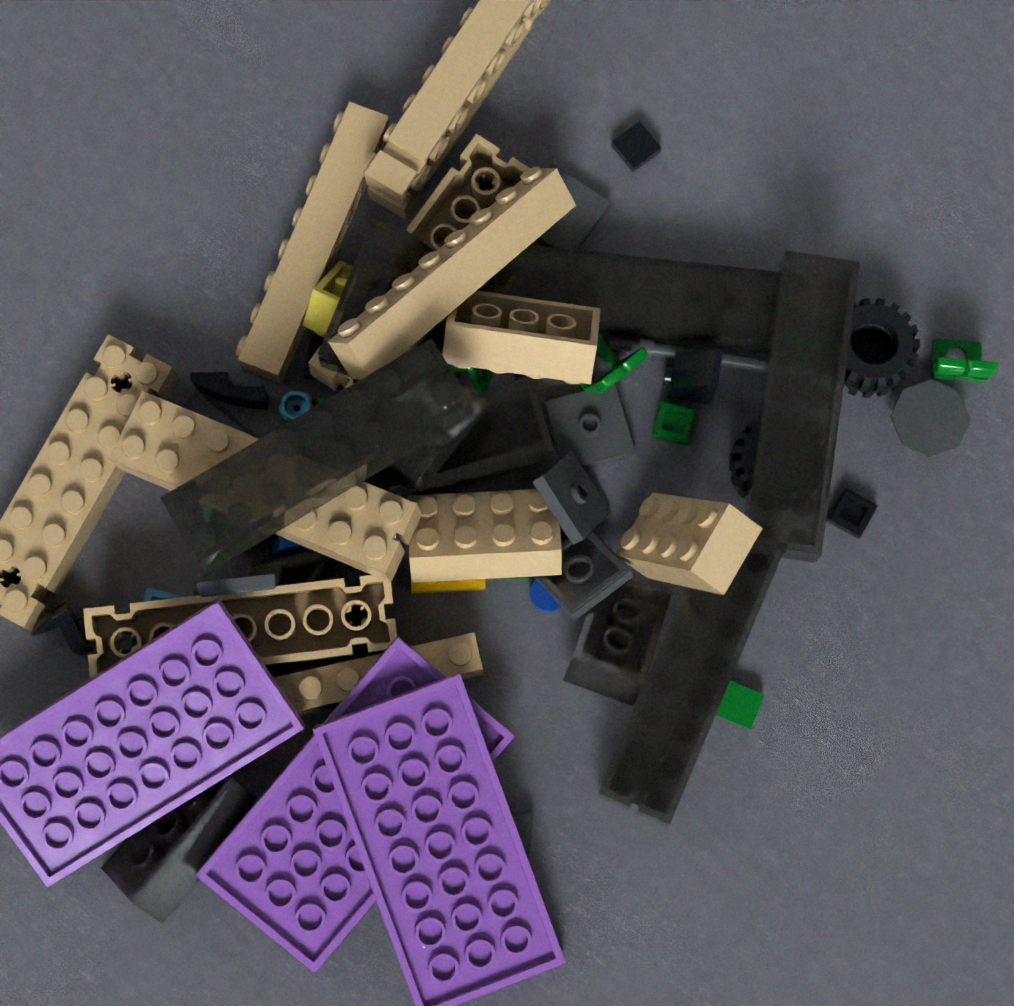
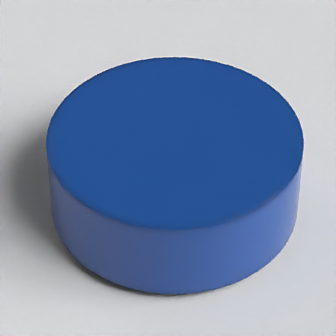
[270,536,309,559]
[530,579,561,613]

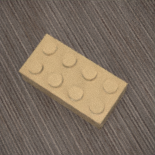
[442,291,601,384]
[408,489,562,583]
[616,492,763,595]

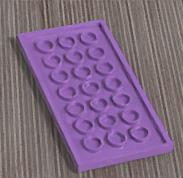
[0,598,305,887]
[195,636,515,973]
[313,673,566,1006]

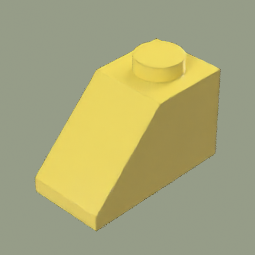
[302,260,372,338]

